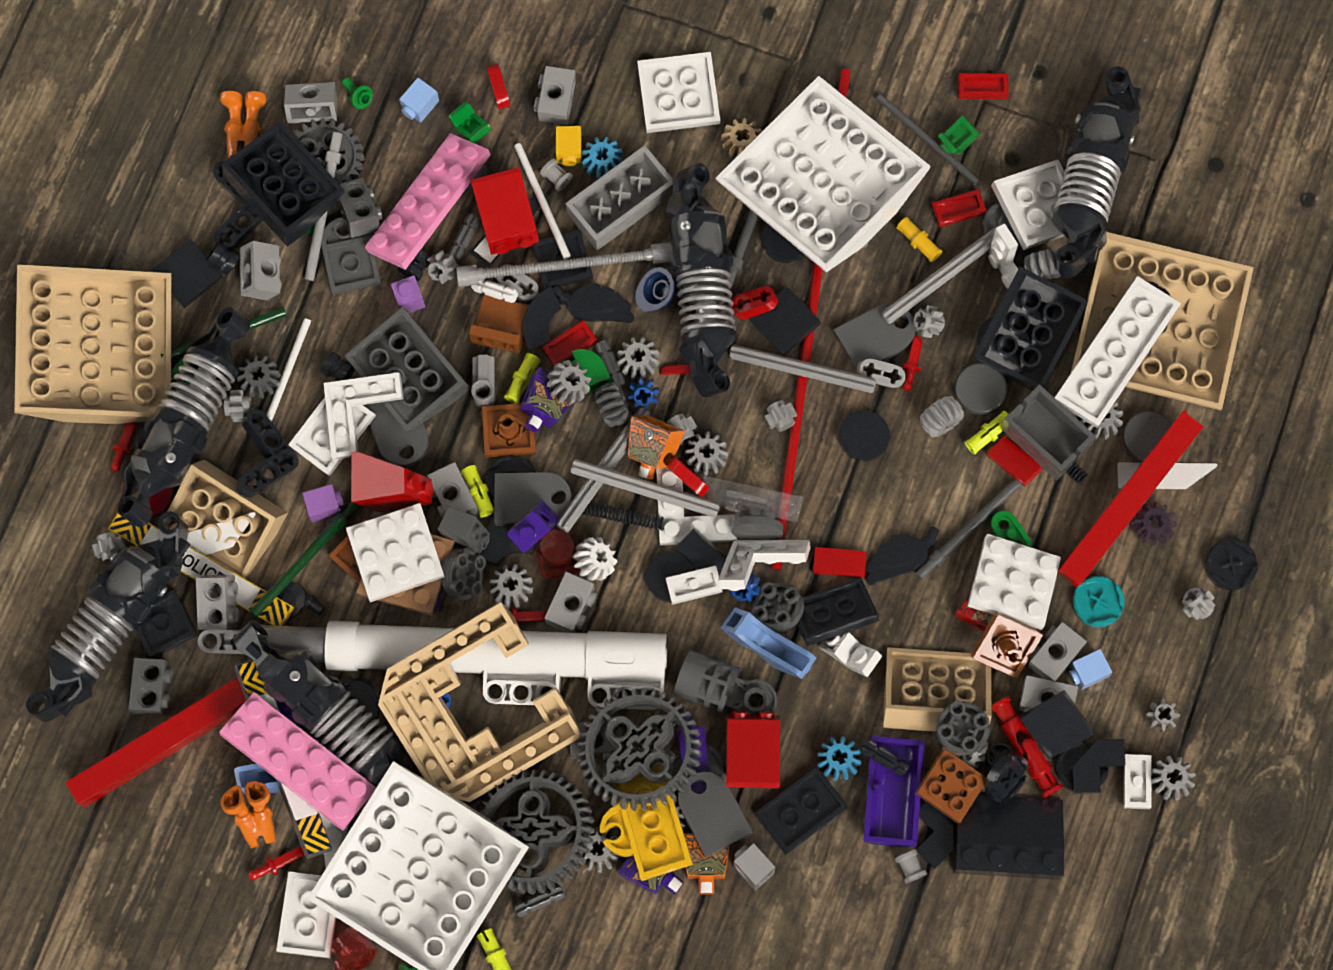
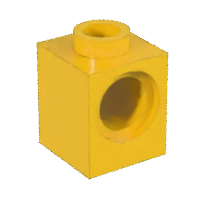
[556,126,582,166]

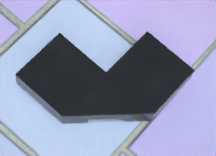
[1072,739,1126,794]
[917,802,954,869]

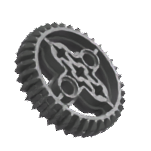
[577,688,702,811]
[477,770,595,894]

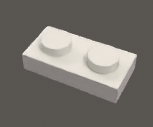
[666,566,722,605]
[1123,754,1151,809]

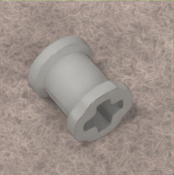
[540,158,573,191]
[895,850,927,884]

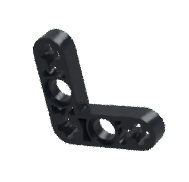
[213,161,263,251]
[236,409,299,498]

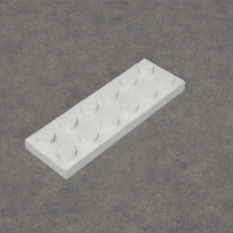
[1055,276,1181,428]

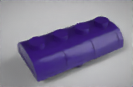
[863,736,924,847]

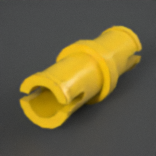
[896,217,943,263]

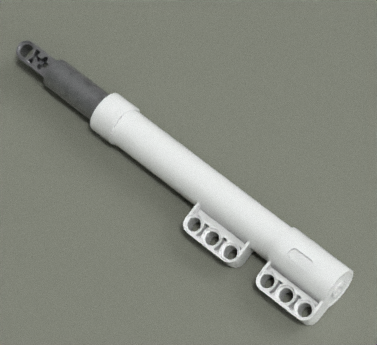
[198,621,667,710]

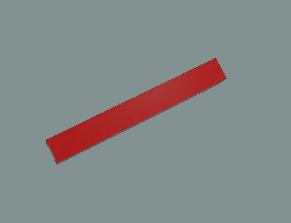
[1057,410,1204,588]
[65,678,246,808]

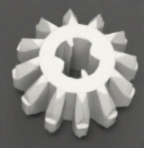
[572,537,618,581]

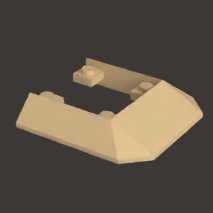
[378,602,581,802]

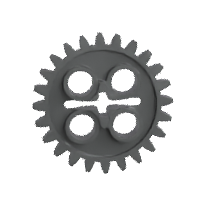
[294,118,365,184]

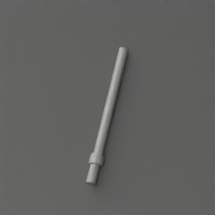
[304,132,343,281]

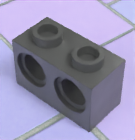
[336,177,382,238]
[438,507,490,555]
[129,658,173,716]

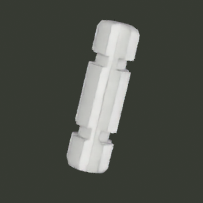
[471,279,518,303]

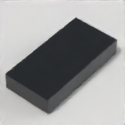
[676,527,727,576]

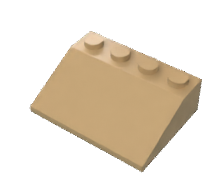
[167,460,288,579]
[883,647,992,732]

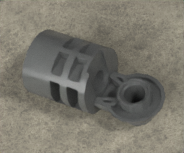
[673,649,777,715]

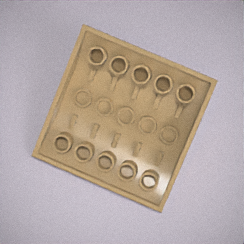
[1071,232,1254,410]
[14,264,171,424]

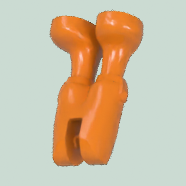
[220,91,266,159]
[221,781,276,849]

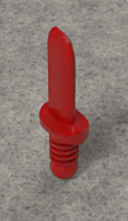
[902,335,922,391]
[660,364,691,375]
[110,422,136,472]
[512,608,548,623]
[248,846,304,880]

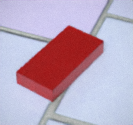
[958,73,1009,100]
[931,189,987,228]
[542,320,598,366]
[987,436,1042,487]
[813,547,867,579]

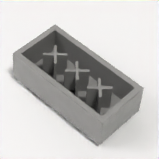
[565,145,673,251]

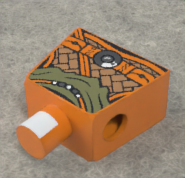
[628,415,685,479]
[684,834,730,895]

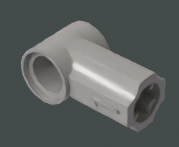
[471,355,496,409]

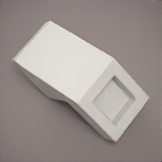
[818,632,882,677]

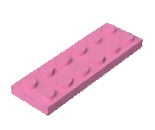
[365,133,491,270]
[219,693,376,831]

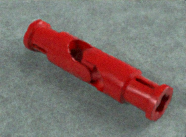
[991,696,1063,799]

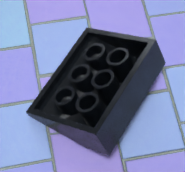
[222,121,345,247]
[973,266,1088,391]
[954,794,1064,880]

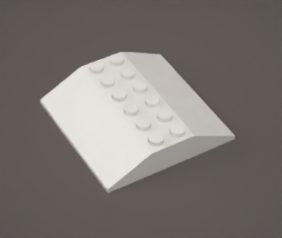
[716,76,930,272]
[307,761,529,970]

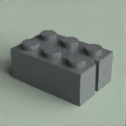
[1000,384,1096,481]

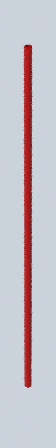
[771,69,851,571]

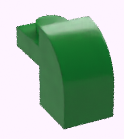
[552,349,611,394]

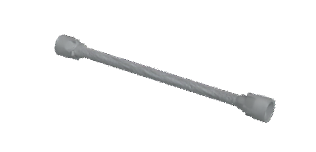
[456,242,673,287]

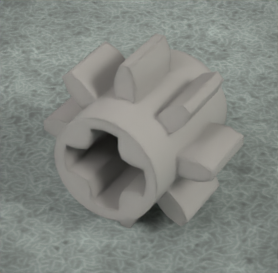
[426,250,459,284]
[914,305,945,338]
[224,390,252,422]
[764,400,797,432]
[667,414,697,445]
[92,532,125,563]
[1182,587,1215,620]
[1146,699,1180,733]

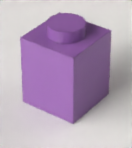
[391,276,425,313]
[303,484,344,523]

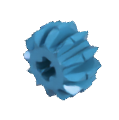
[582,136,623,179]
[817,736,862,781]

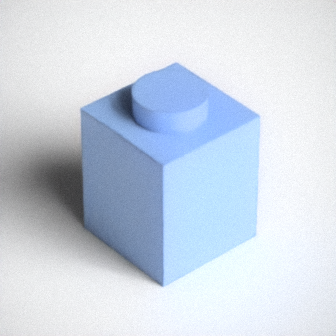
[399,78,439,123]
[1068,649,1112,690]

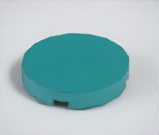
[1072,576,1125,628]

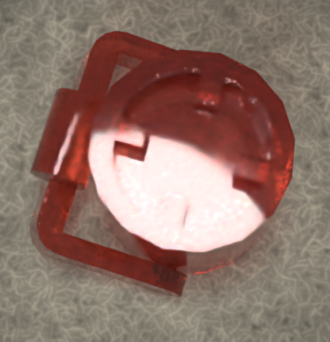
[537,530,581,578]
[331,927,378,970]

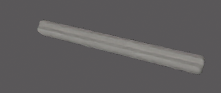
[882,226,998,324]
[729,344,876,393]
[557,408,650,532]
[571,459,720,517]

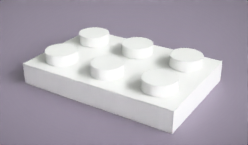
[289,397,376,476]
[276,872,336,958]

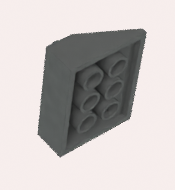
[345,307,471,432]

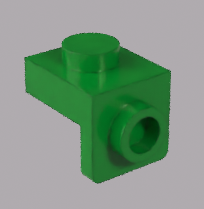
[448,101,492,143]
[938,116,981,155]

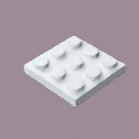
[637,52,720,133]
[991,160,1075,250]
[346,503,445,602]
[967,534,1061,630]

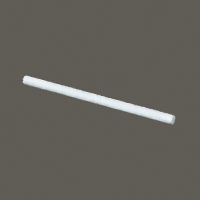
[514,143,571,259]
[259,318,311,438]

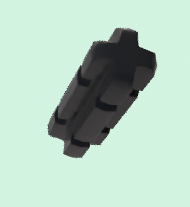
[860,740,909,776]

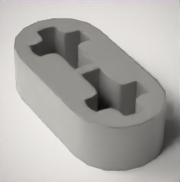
[496,265,539,304]
[856,359,905,388]

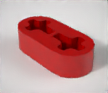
[486,63,510,110]
[731,286,778,320]
[666,456,711,497]

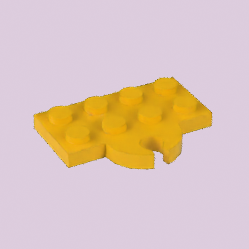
[600,763,693,881]

